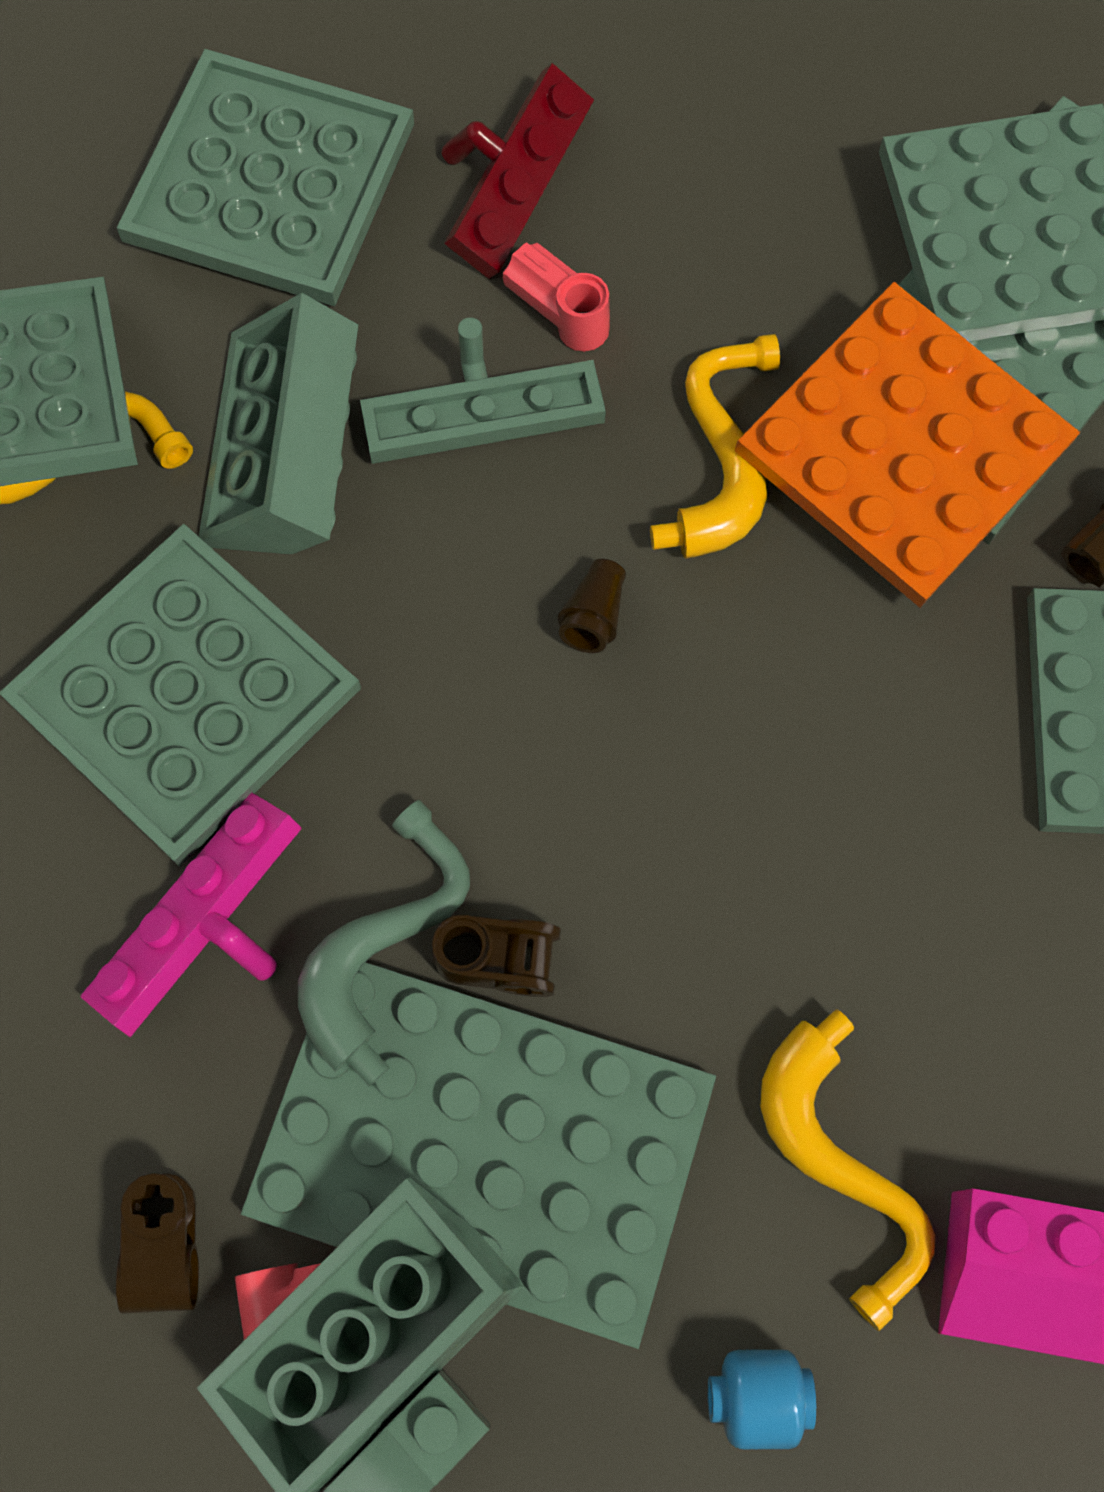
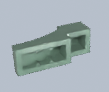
[323,1370,491,1492]

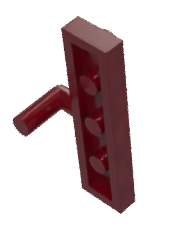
[442,63,594,279]

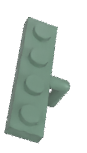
[360,318,606,464]

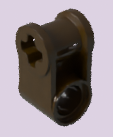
[432,915,561,997]
[116,1173,199,1314]

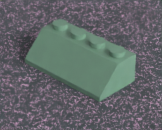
[199,293,358,554]
[197,1178,524,1492]

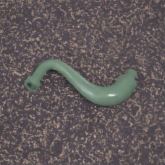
[298,800,470,1087]

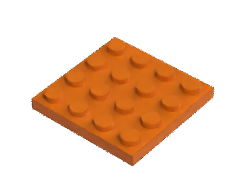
[735,282,1080,608]

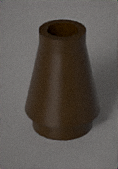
[558,559,626,653]

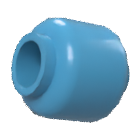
[708,1350,816,1449]

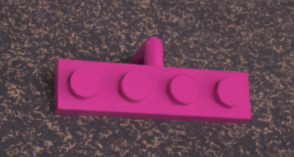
[80,793,302,1037]

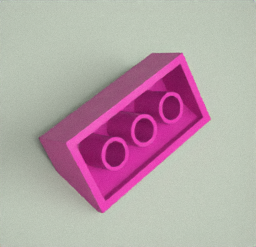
[938,1188,1104,1364]

